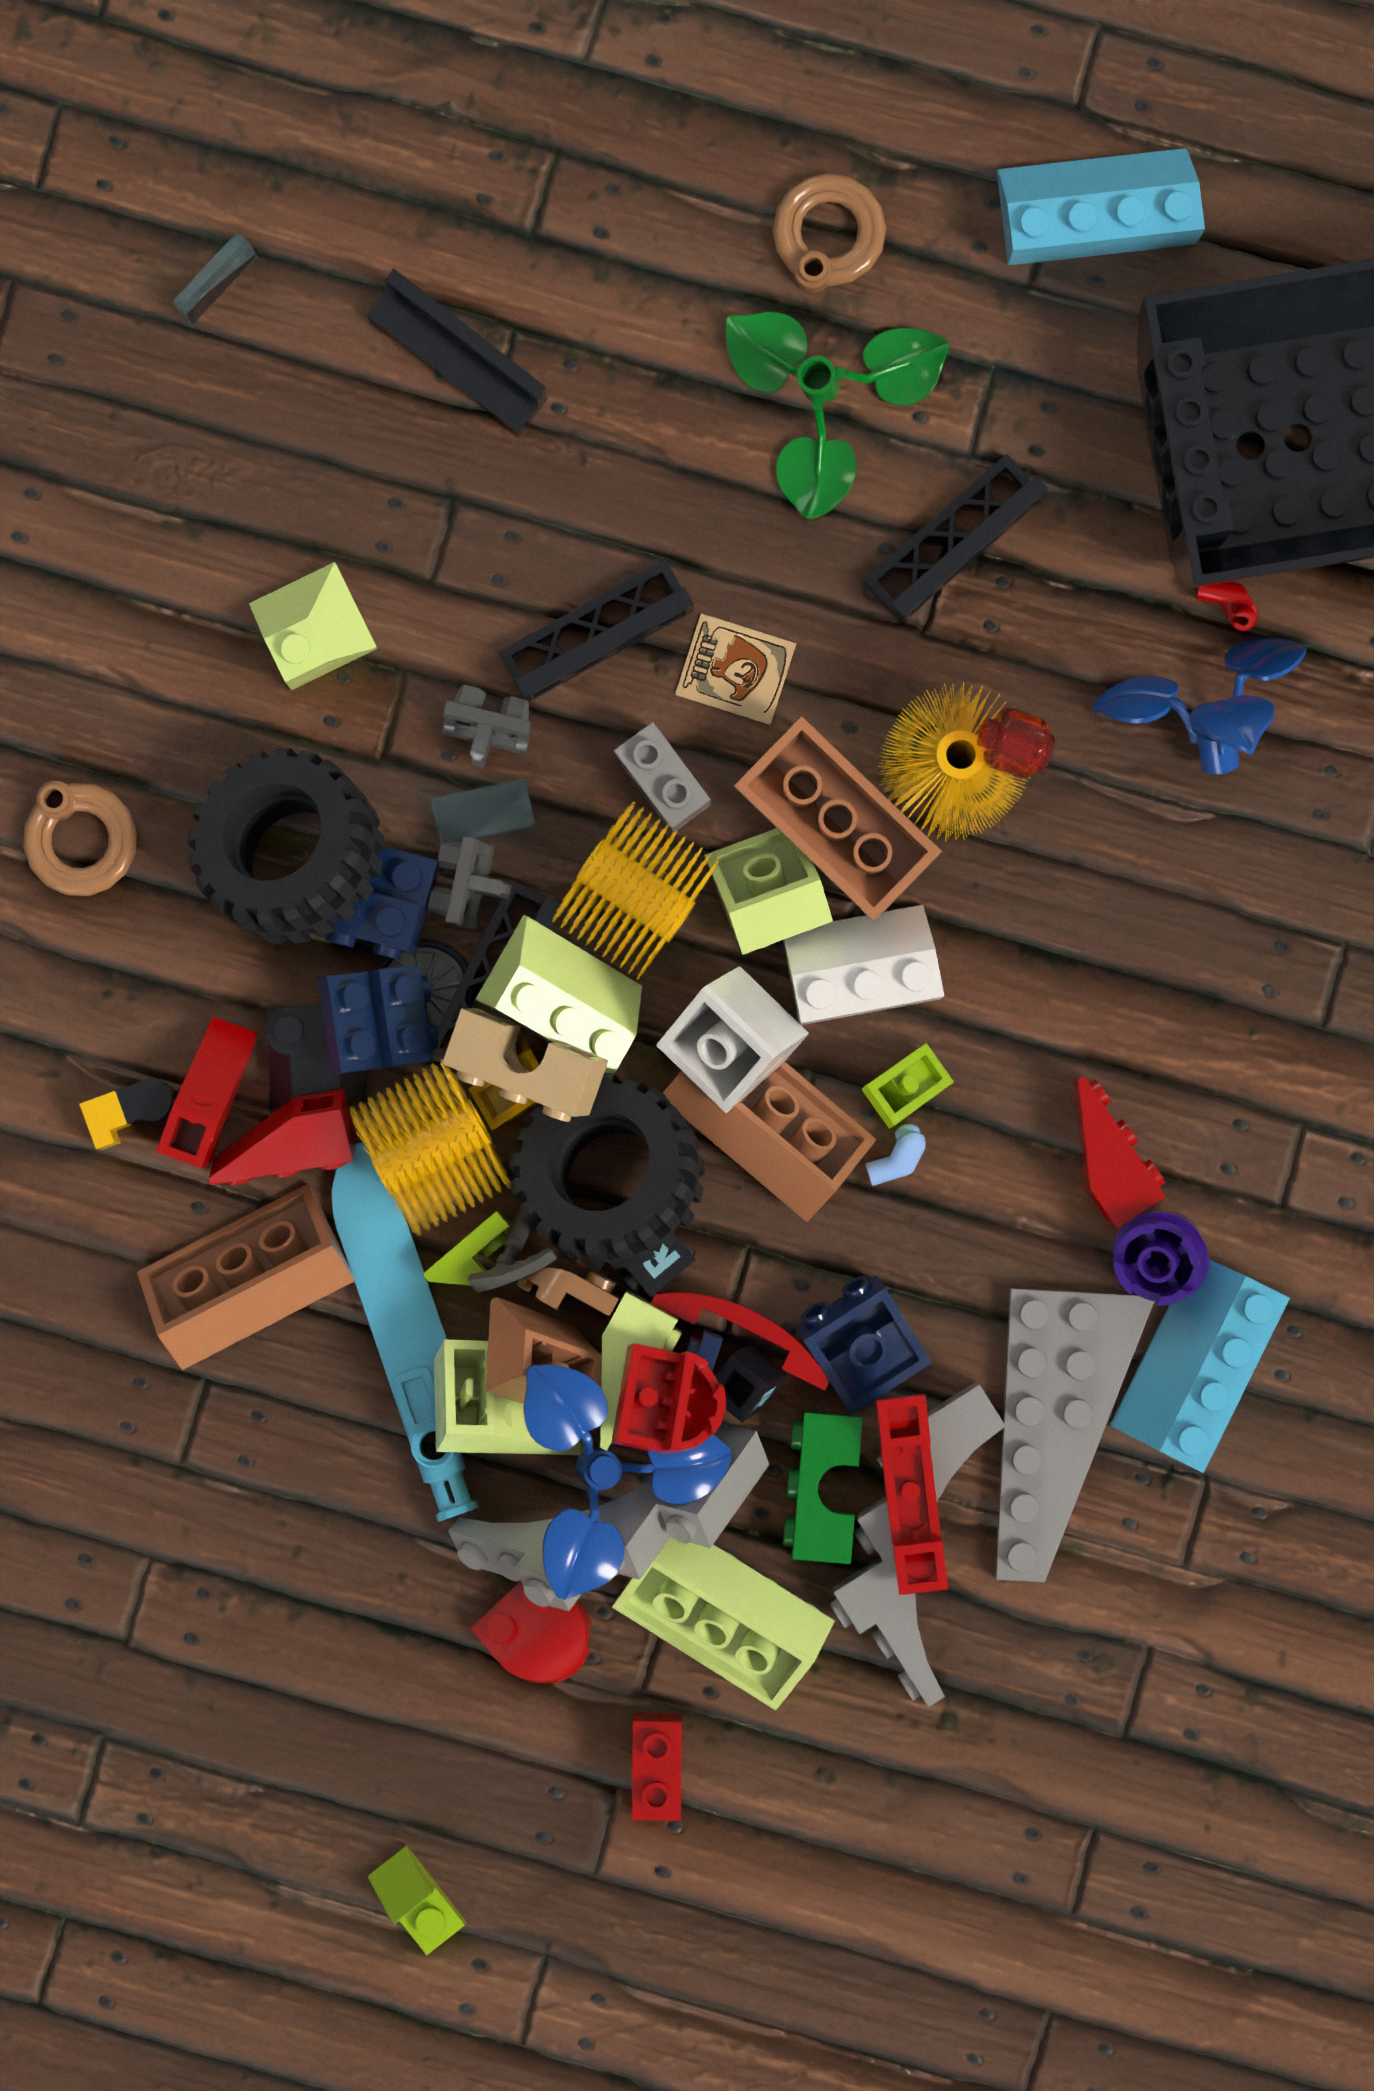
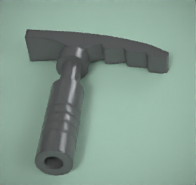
[468,1205,557,1293]

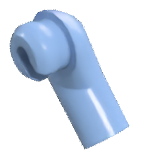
[865,1124,926,1186]

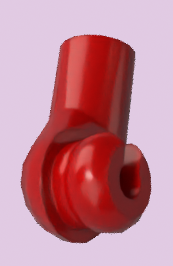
[1195,582,1258,631]

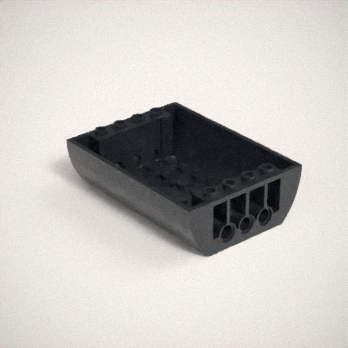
[1137,259,1374,588]

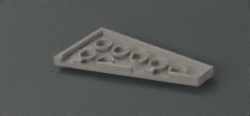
[995,1288,1154,1582]

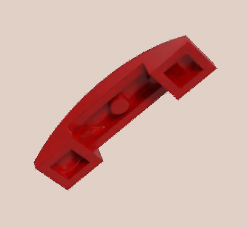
[651,1291,829,1391]
[876,1394,948,1595]

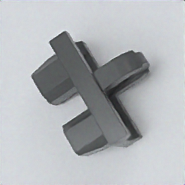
[442,685,531,768]
[428,836,511,930]

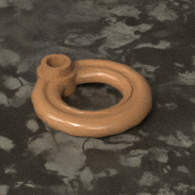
[772,173,886,293]
[23,781,137,896]

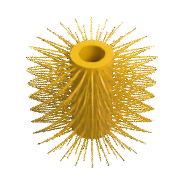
[877,682,1034,842]
[552,802,720,980]
[350,1059,511,1236]

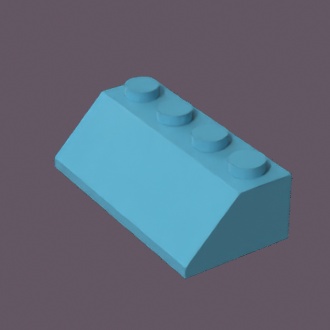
[997,148,1205,266]
[1109,1259,1290,1473]

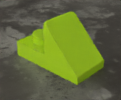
[862,1043,954,1129]
[422,1211,511,1286]
[368,1845,466,1956]

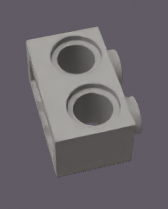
[614,722,711,834]

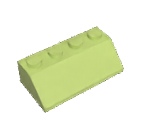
[612,1537,835,1710]

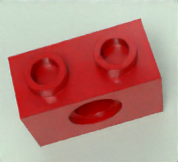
[632,1713,682,1821]

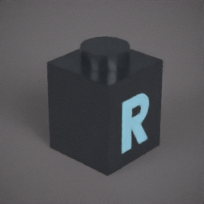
[619,1236,696,1297]
[716,1344,788,1423]

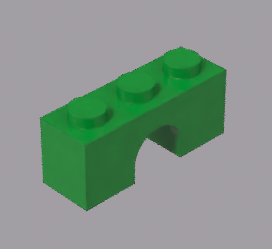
[783,1410,863,1564]

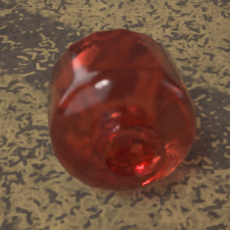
[977,707,1055,779]

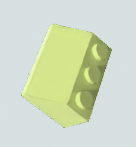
[475,915,642,1074]

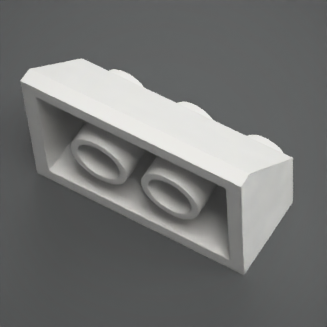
[783,905,944,1025]

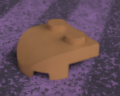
[516,1266,620,1316]

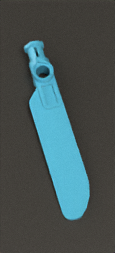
[332,1142,479,1522]

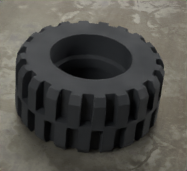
[187,748,384,944]
[510,1073,705,1269]

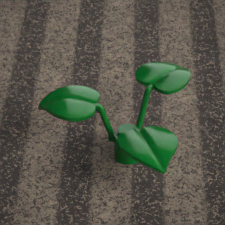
[726,312,949,520]

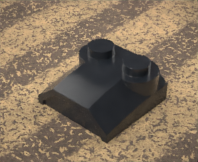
[265,1006,368,1105]

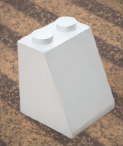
[656,966,809,1113]

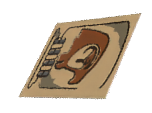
[675,613,797,725]

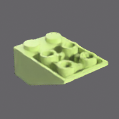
[600,1289,682,1451]
[434,1339,582,1455]

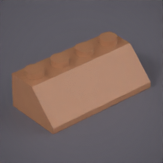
[734,716,942,922]
[663,1062,877,1222]
[137,1184,355,1370]

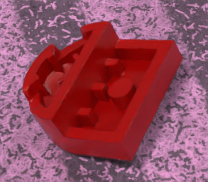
[611,1343,726,1454]
[470,1581,592,1684]

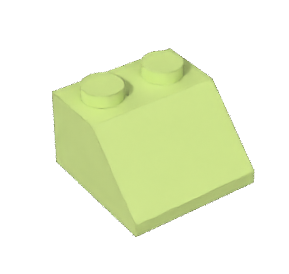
[704,828,833,955]

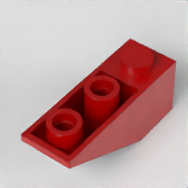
[156,1017,259,1169]
[1073,1076,1166,1229]
[209,1089,356,1186]

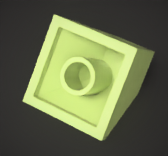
[249,562,377,690]

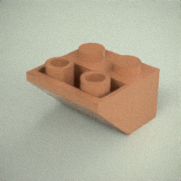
[486,1297,602,1404]

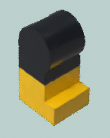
[79,1079,177,1150]

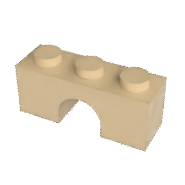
[442,1008,609,1122]

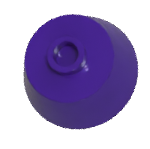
[1113,1211,1209,1306]

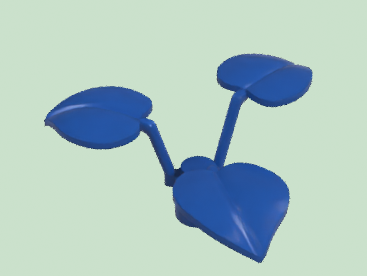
[1092,637,1307,774]
[523,1364,732,1600]

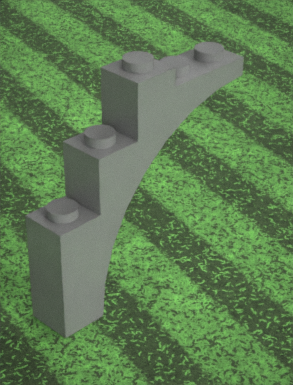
[830,1382,1005,1707]
[449,1422,769,1612]

